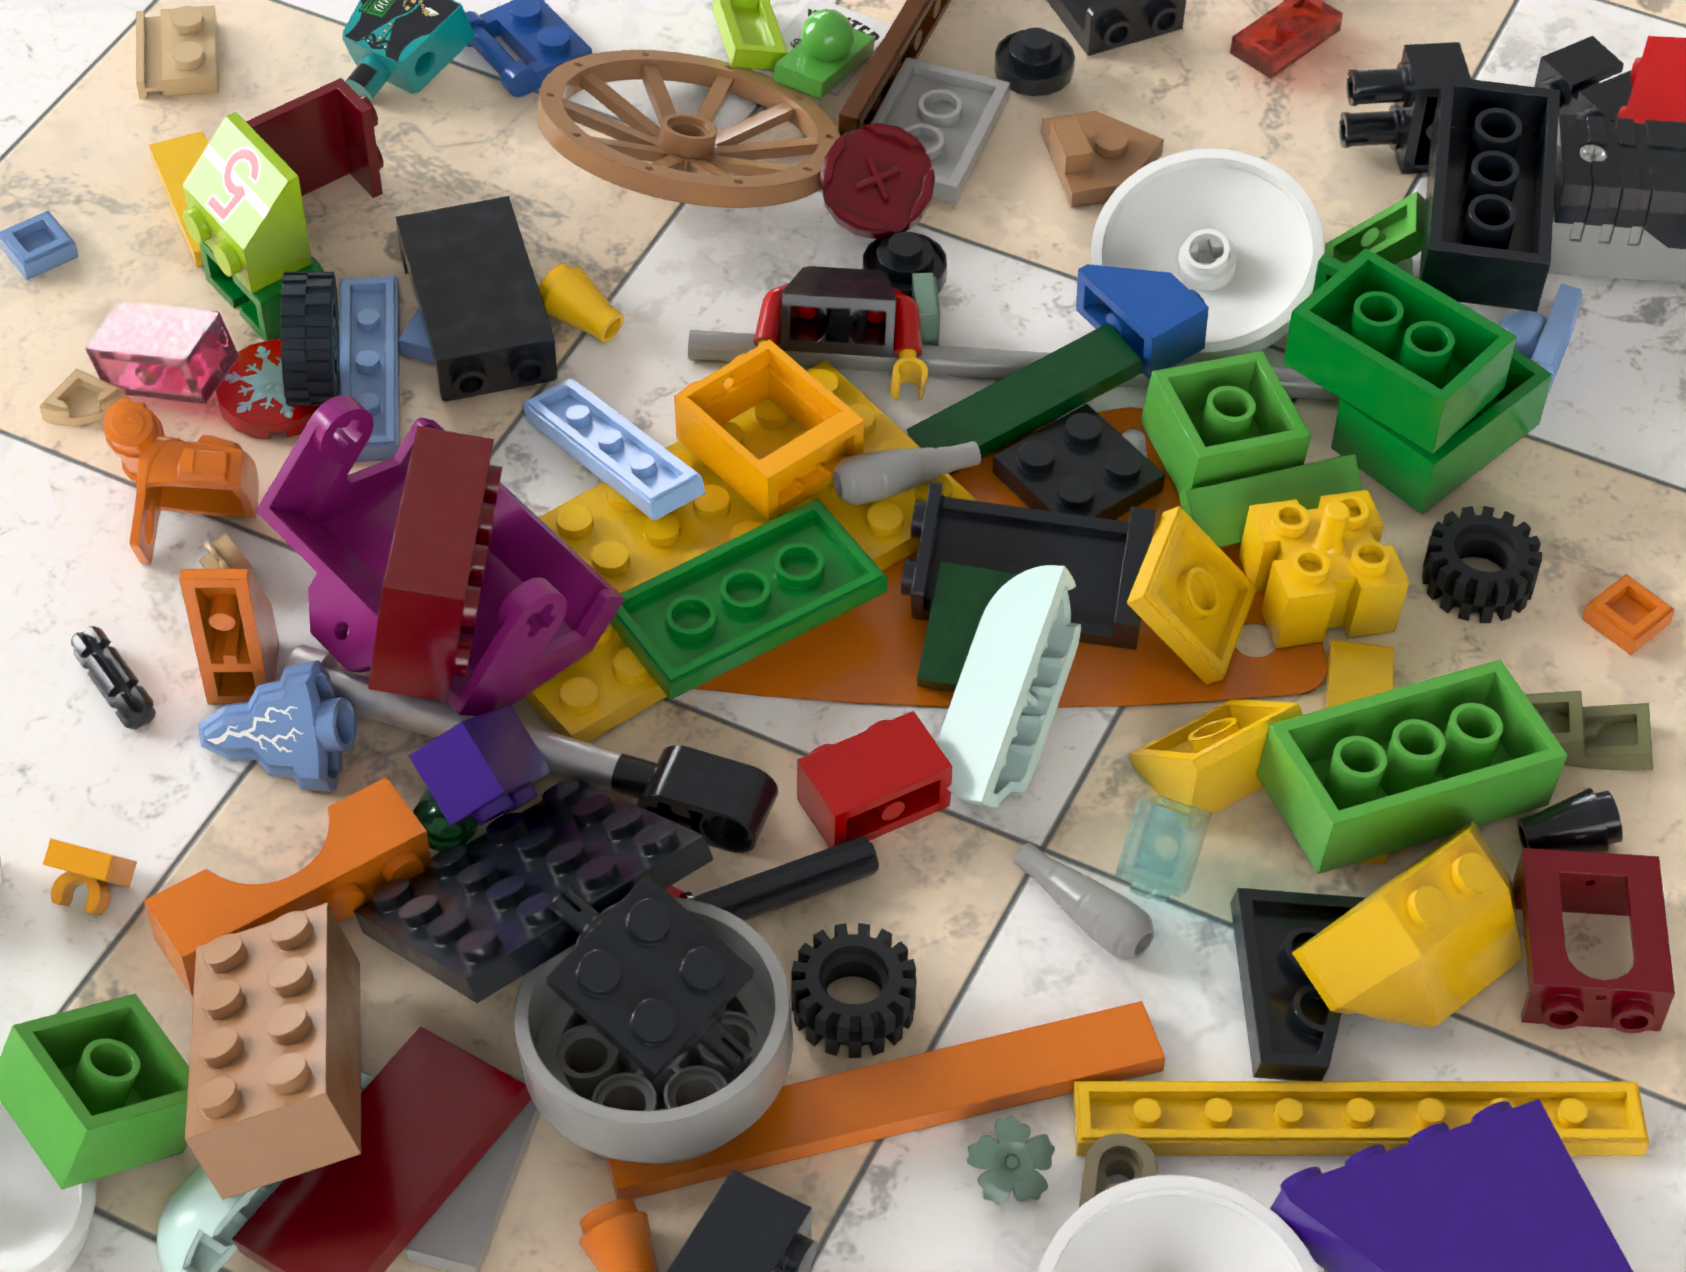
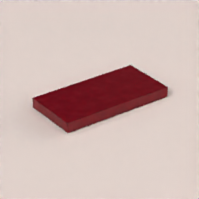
[232,1026,532,1272]

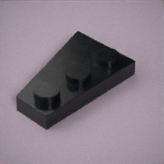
[1230,888,1365,1081]

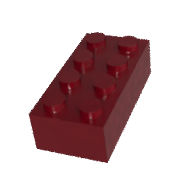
[368,426,502,702]

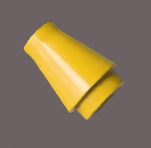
[539,263,624,343]

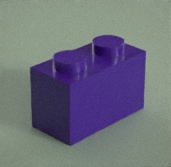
[409,705,552,826]

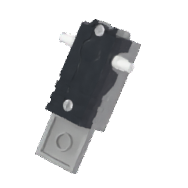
[1548,114,1686,284]

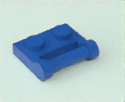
[465,0,592,97]

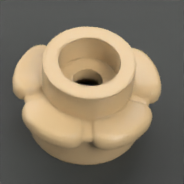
[199,533,256,575]

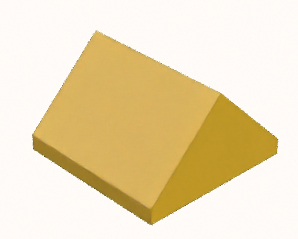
[1128,699,1303,828]

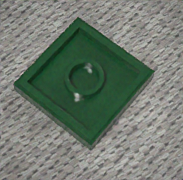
[917,561,1018,692]

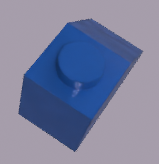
[1076,264,1209,380]

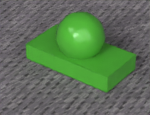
[773,9,875,99]

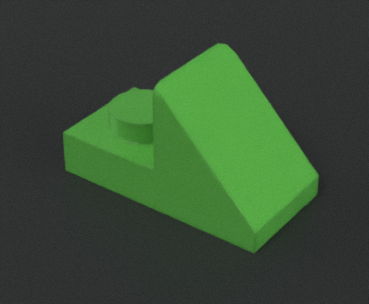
[1325,191,1426,275]

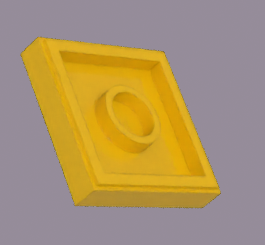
[1127,506,1257,685]

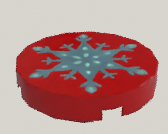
[215,339,320,439]

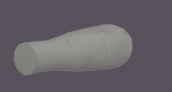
[833,441,981,505]
[1014,842,1154,959]

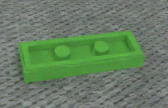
[1178,454,1362,547]

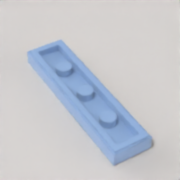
[338,276,400,462]
[522,378,705,521]

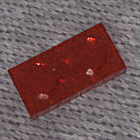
[1230,0,1343,79]

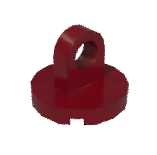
[820,123,935,239]

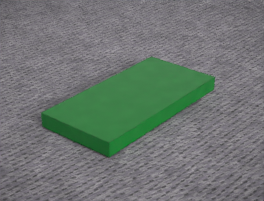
[610,498,887,700]

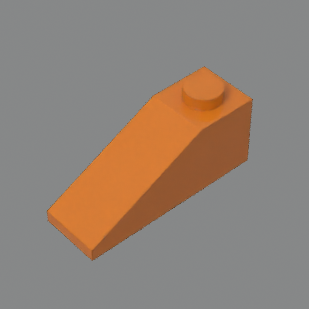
[179,569,279,704]

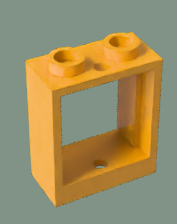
[674,340,864,521]

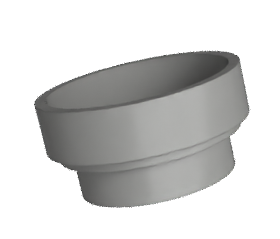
[514,897,793,1164]

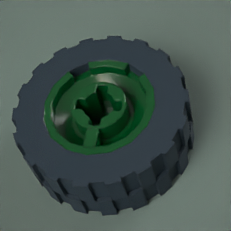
[280,272,340,406]

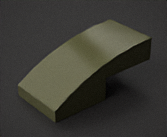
[1525,691,1653,770]

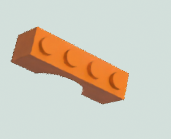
[144,777,431,996]

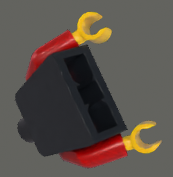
[750,266,928,400]

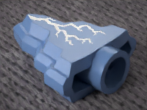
[198,660,357,791]

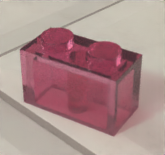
[85,301,239,404]

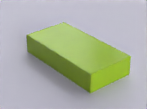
[712,0,788,71]

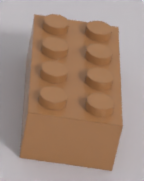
[185,903,361,1200]

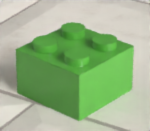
[1140,350,1312,492]
[0,994,189,1190]

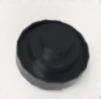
[994,27,1075,96]
[862,232,947,297]

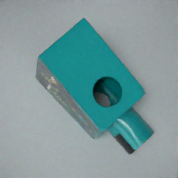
[342,0,476,101]

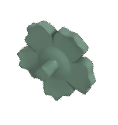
[967,1115,1055,1205]

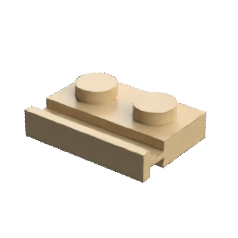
[136,5,219,99]

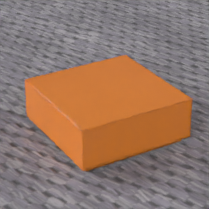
[1582,574,1675,655]

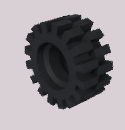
[1422,506,1543,623]
[791,923,917,1058]

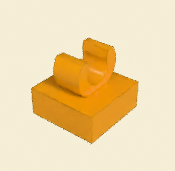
[43,838,137,915]

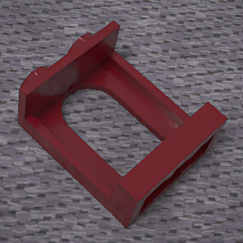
[1512,848,1675,1034]

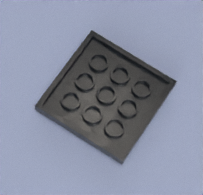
[353,780,714,1003]

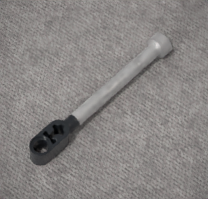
[285,644,779,853]

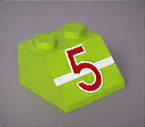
[182,112,312,293]

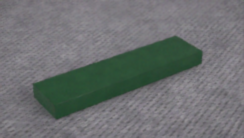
[907,323,1142,475]

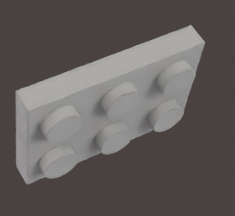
[871,57,1010,204]

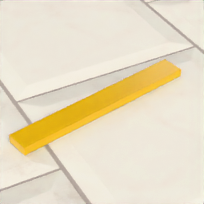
[1072,1081,1649,1156]

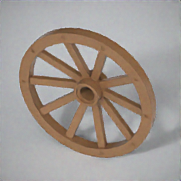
[537,50,840,208]

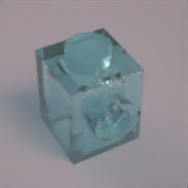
[1115,792,1212,902]

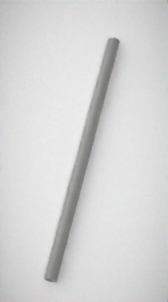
[688,330,1337,400]

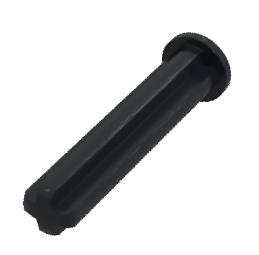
[680,837,879,921]

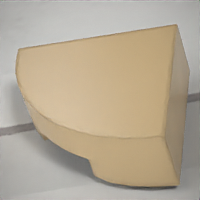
[39,368,126,426]

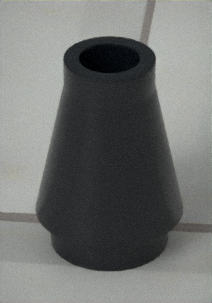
[1517,788,1623,853]

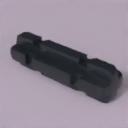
[71,626,156,730]

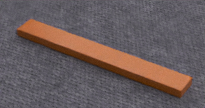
[607,1001,1165,1200]

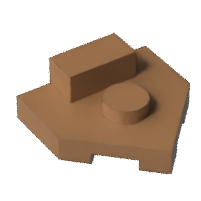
[1041,111,1164,207]

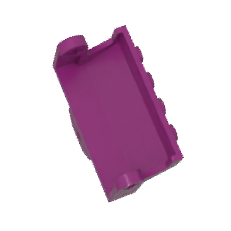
[256,395,625,716]

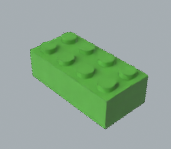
[1256,659,1568,874]

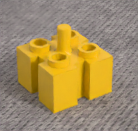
[1238,490,1409,649]

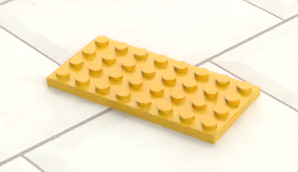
[524,360,976,743]

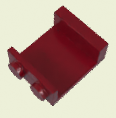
[246,78,384,198]

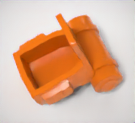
[103,397,259,565]

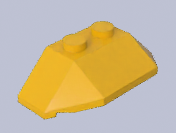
[1292,821,1523,1029]

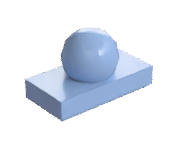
[1498,283,1583,400]

